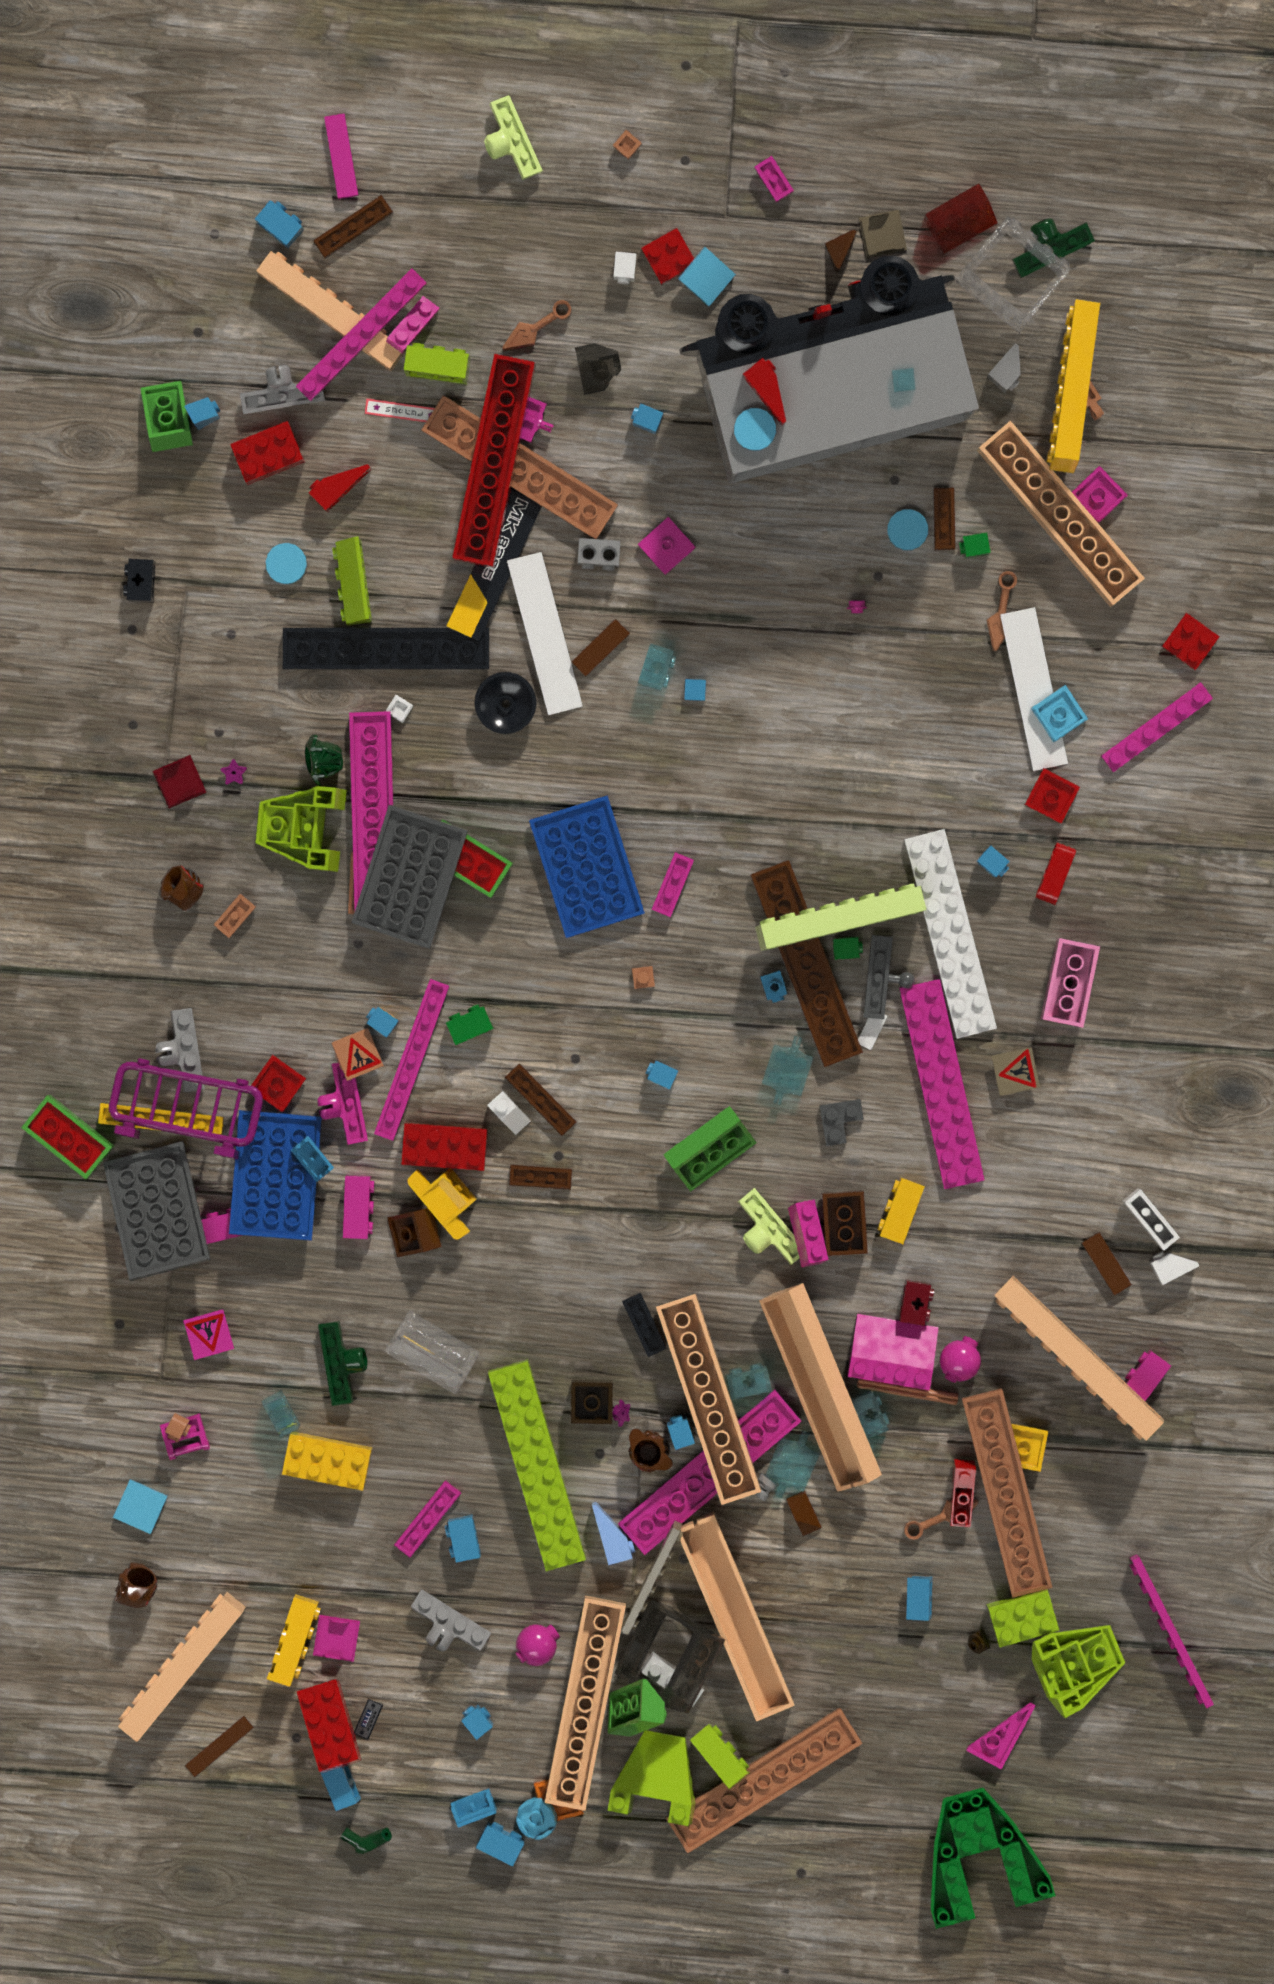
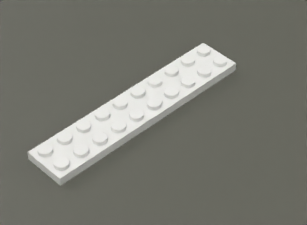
[904,829,997,1039]

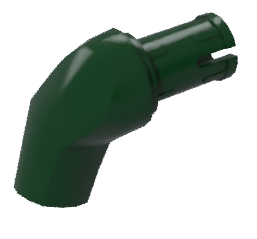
[340,1827,392,1854]

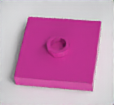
[1072,466,1128,524]
[638,517,696,575]

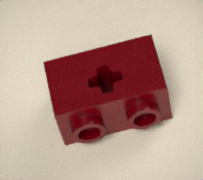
[899,1280,934,1326]

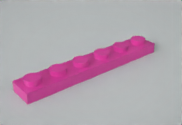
[1101,682,1213,772]

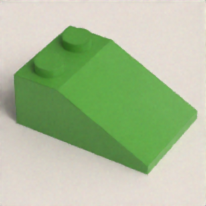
[141,381,193,452]

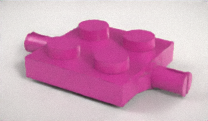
[521,397,554,443]

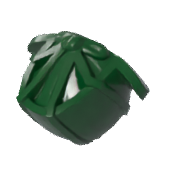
[305,735,343,786]

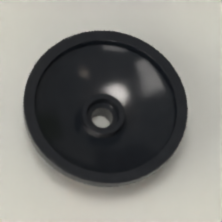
[474,672,537,734]

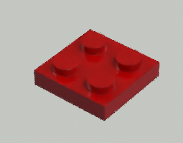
[641,228,694,285]
[1161,613,1220,671]
[1024,768,1080,824]
[251,1055,307,1112]

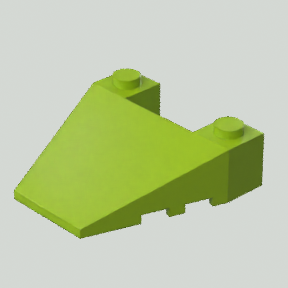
[255,786,347,872]
[607,1730,695,1826]

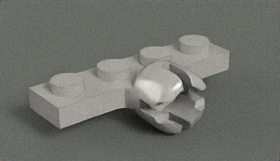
[240,365,325,414]
[155,1008,205,1093]
[410,1589,491,1652]

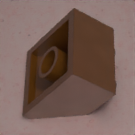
[387,1208,442,1257]

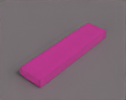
[324,113,359,200]
[394,1480,461,1558]

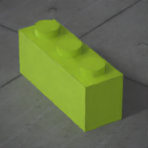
[690,1724,750,1789]

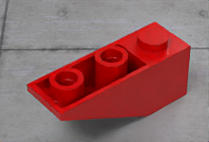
[950,1459,976,1527]

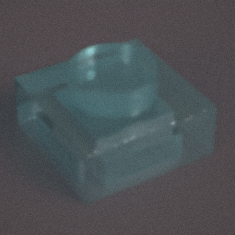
[892,368,916,392]

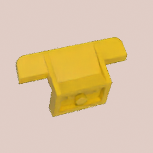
[407,1168,477,1239]

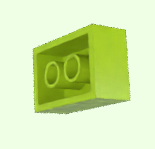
[404,343,470,385]
[986,1589,1059,1648]

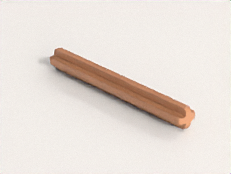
[857,1378,958,1405]

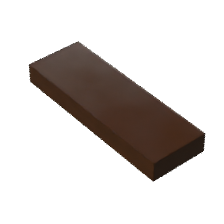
[933,488,956,551]
[572,619,630,677]
[509,1165,572,1190]
[1081,1232,1132,1296]

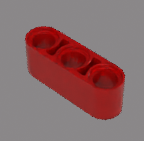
[1035,842,1076,905]

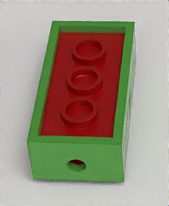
[442,819,513,899]
[21,1095,115,1179]

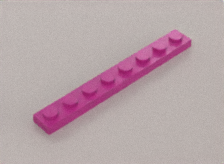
[296,268,427,402]
[374,979,450,1141]
[1129,1554,1214,1708]

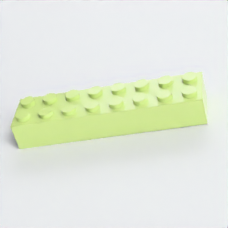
[755,883,927,951]

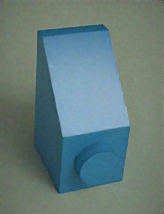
[184,397,221,430]

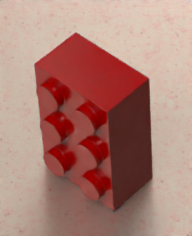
[230,421,305,485]

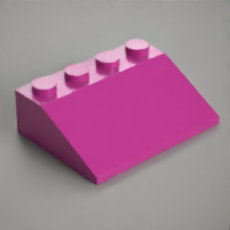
[847,1314,939,1390]

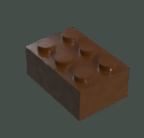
[821,1190,868,1256]

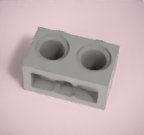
[578,538,620,571]

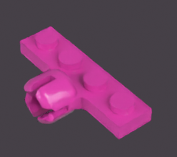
[317,1063,368,1145]

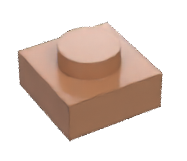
[613,130,642,160]
[632,966,655,989]

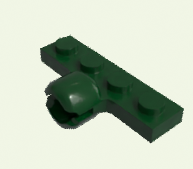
[1011,218,1095,278]
[318,1321,368,1406]

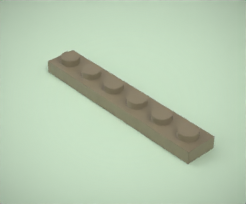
[621,1520,683,1635]

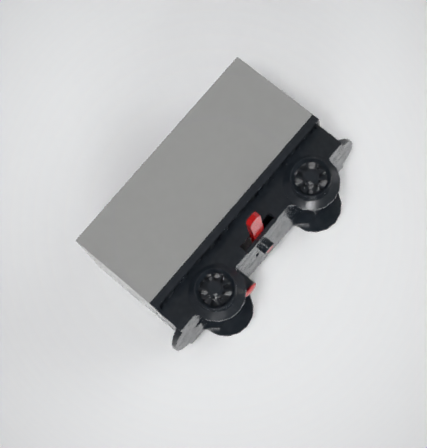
[679,256,979,484]

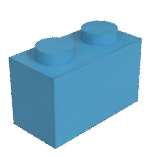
[255,200,304,249]
[667,1414,695,1450]
[445,1515,481,1563]
[476,1822,524,1867]

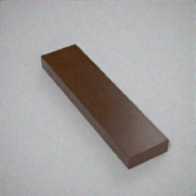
[313,195,393,259]
[504,1063,577,1136]

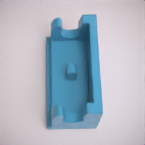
[290,1136,334,1182]
[906,1576,933,1621]
[321,1765,361,1811]
[451,1788,497,1828]

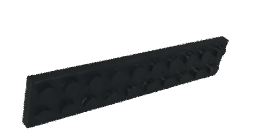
[283,628,489,670]

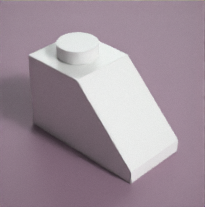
[487,1091,531,1135]
[1149,1251,1199,1285]

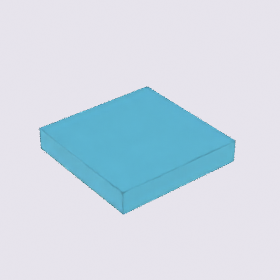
[678,247,736,306]
[1031,685,1088,742]
[113,1479,168,1534]

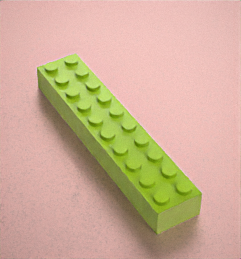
[488,1359,586,1572]

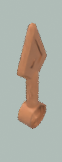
[502,300,572,351]
[986,571,1017,651]
[904,1500,979,1540]

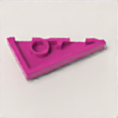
[966,1702,1035,1769]

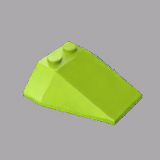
[1031,1625,1125,1718]

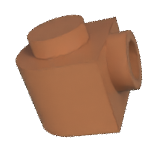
[165,1413,191,1442]

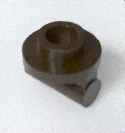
[968,1629,990,1654]

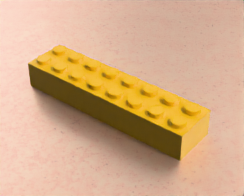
[1046,299,1100,473]

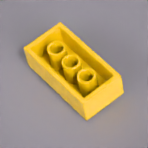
[282,1431,373,1491]

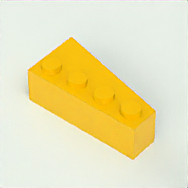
[267,1594,321,1687]

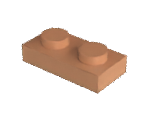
[214,894,256,938]

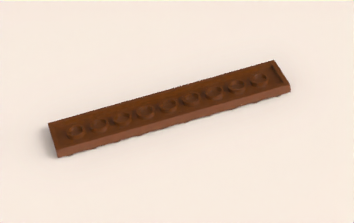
[750,860,863,1067]

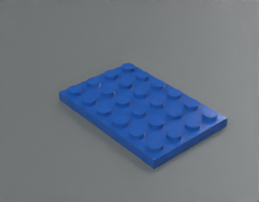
[529,795,645,938]
[229,1110,322,1241]

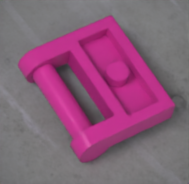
[160,1413,210,1460]

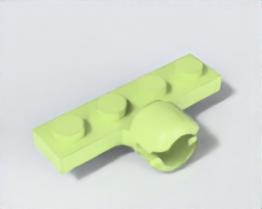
[484,95,543,180]
[738,1188,799,1265]

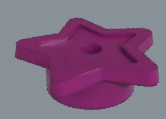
[220,759,247,785]
[613,1400,630,1427]

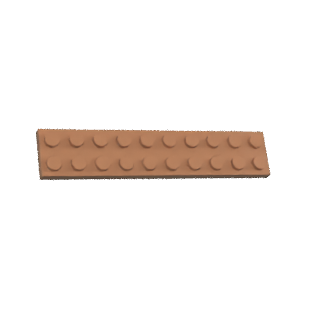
[421,395,618,539]
[962,1388,1052,1598]
[666,1708,862,1853]

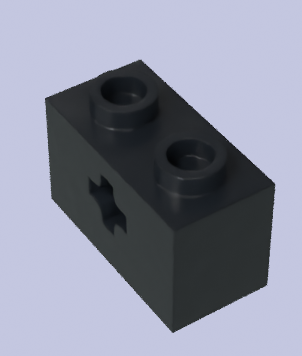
[123,559,156,603]

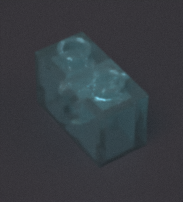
[638,643,676,692]
[726,1363,772,1400]
[851,1391,890,1439]

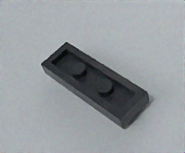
[622,1292,667,1357]

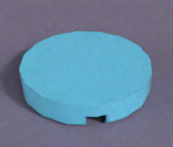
[734,408,776,451]
[887,509,928,551]
[266,543,307,585]
[516,1798,557,1840]

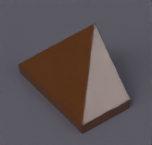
[825,230,857,272]
[786,1490,822,1536]

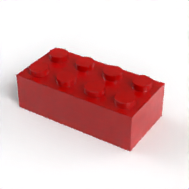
[401,1123,488,1171]
[296,1679,362,1773]

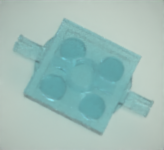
[761,1036,814,1105]
[765,1430,820,1498]

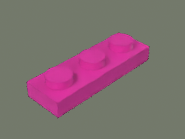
[386,296,439,354]
[651,852,694,917]

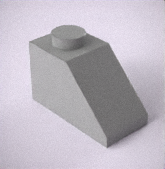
[987,343,1021,393]

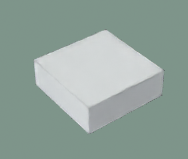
[386,695,414,723]

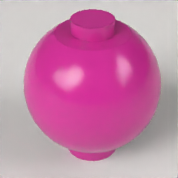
[940,1336,981,1383]
[515,1624,560,1666]

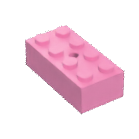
[1040,938,1100,1028]

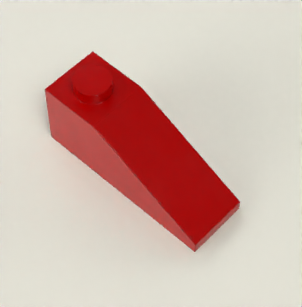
[742,358,786,425]
[308,464,371,513]

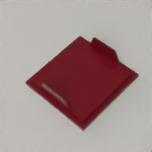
[153,755,207,809]

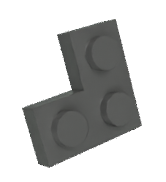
[819,1099,864,1146]

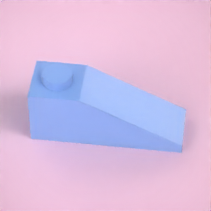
[592,1502,635,1565]

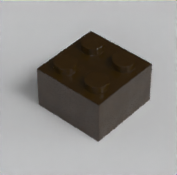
[571,1380,613,1424]

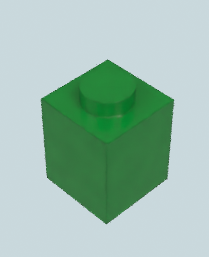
[959,532,991,559]
[832,937,863,960]

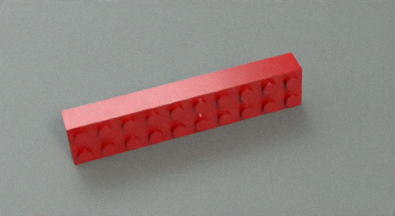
[452,354,536,568]

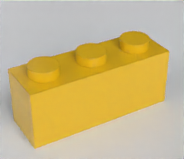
[877,1177,925,1244]

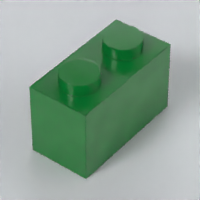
[446,1004,494,1046]

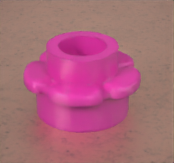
[847,600,867,613]

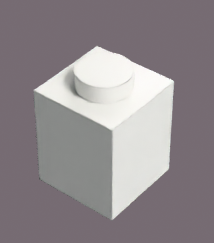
[614,252,636,284]

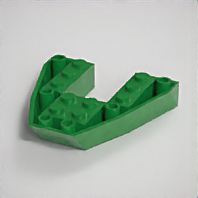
[931,1788,1056,1929]

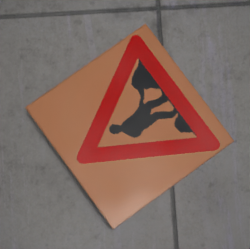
[331,1028,384,1081]

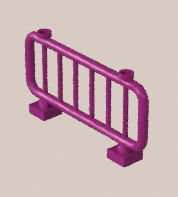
[109,1058,263,1160]

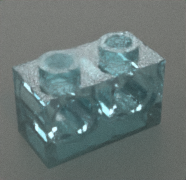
[261,1389,301,1438]

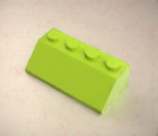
[332,536,372,626]

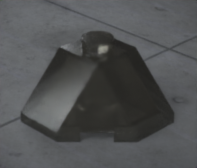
[575,343,621,395]

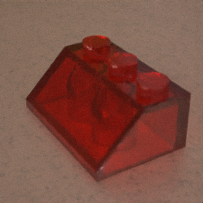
[924,183,998,254]

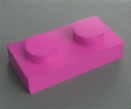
[754,156,794,203]

